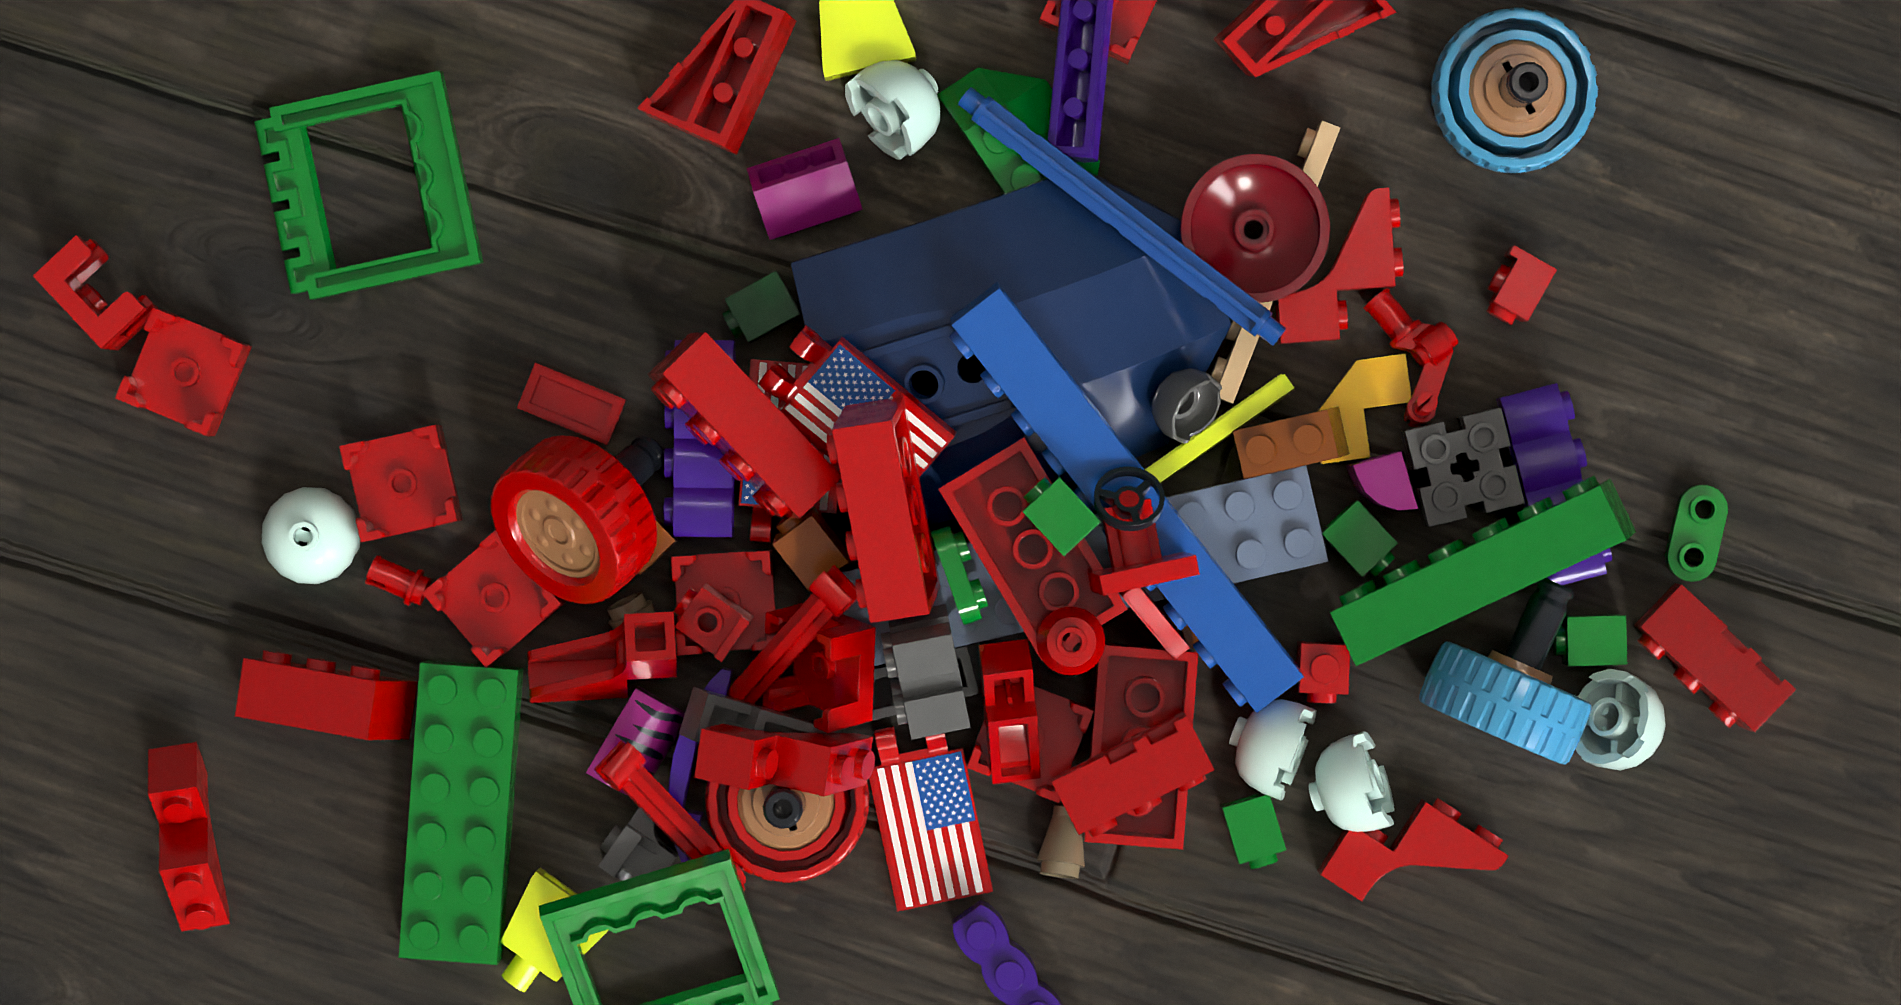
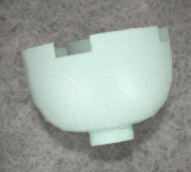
[845,60,940,160]
[262,487,360,584]
[1574,669,1666,770]
[1229,699,1317,800]
[1309,731,1394,832]

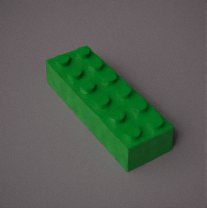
[1330,475,1636,666]
[398,660,524,965]

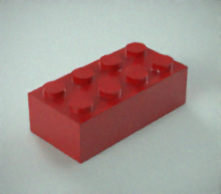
[648,332,841,519]
[827,396,941,623]
[938,438,1128,661]
[1083,643,1198,850]

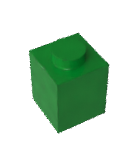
[1022,477,1101,556]
[1321,500,1398,577]
[1553,614,1627,666]
[1220,792,1286,869]

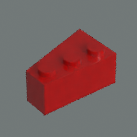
[637,0,797,155]
[1213,0,1397,78]
[1634,583,1797,732]
[235,650,418,740]
[1051,711,1215,838]

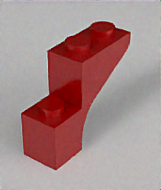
[1275,188,1404,344]
[527,611,677,703]
[694,723,875,796]
[148,742,230,931]
[1317,798,1509,901]

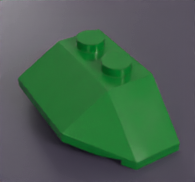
[937,68,1100,194]

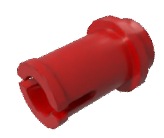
[365,555,432,606]

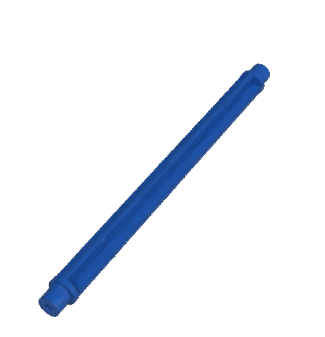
[958,87,1286,346]

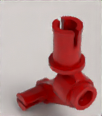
[1363,288,1458,427]

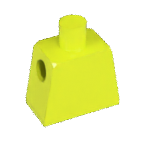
[819,0,916,81]
[501,867,609,992]

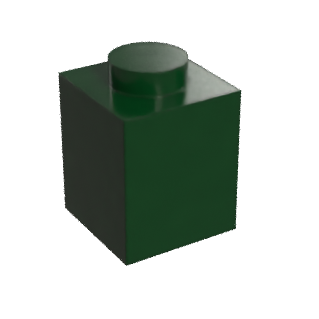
[722,271,801,343]

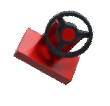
[1088,466,1200,596]

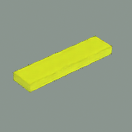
[1145,374,1294,484]

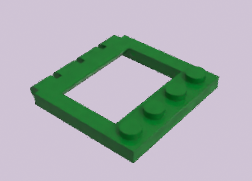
[254,70,484,300]
[539,849,780,1005]

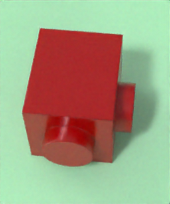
[1295,641,1350,703]

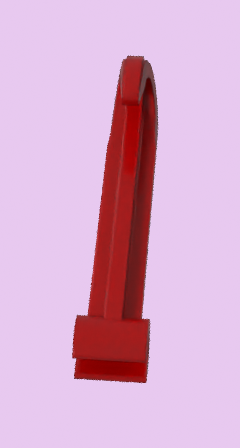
[727,565,857,704]
[594,740,746,891]

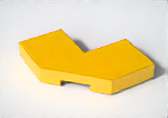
[1318,353,1411,464]

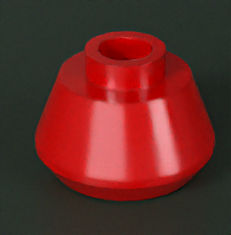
[1037,607,1105,675]

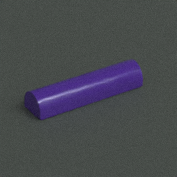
[1048,0,1114,163]

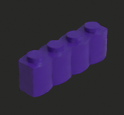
[664,340,736,537]
[1496,383,1612,585]
[953,900,1063,1005]

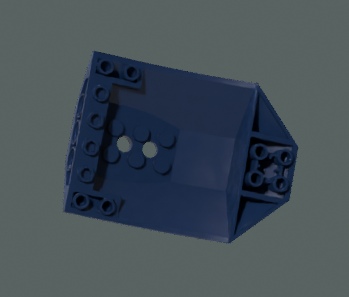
[791,169,1232,526]

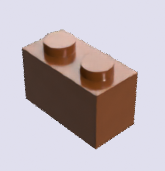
[1233,406,1350,479]

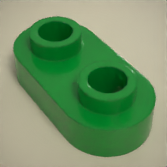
[1665,485,1728,582]
[931,525,989,625]

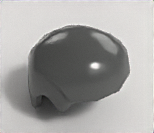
[1151,368,1222,444]

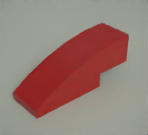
[978,639,1041,784]

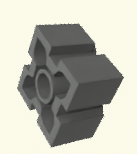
[1400,408,1525,527]
[881,604,971,740]

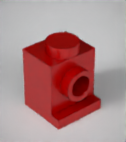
[1486,245,1557,325]
[674,583,754,662]

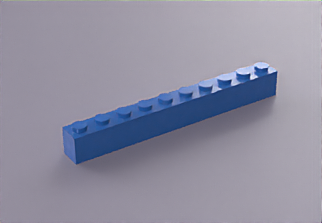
[949,282,1304,713]

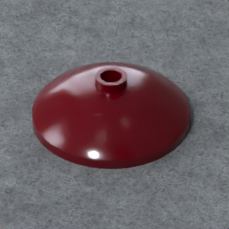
[1180,154,1330,303]

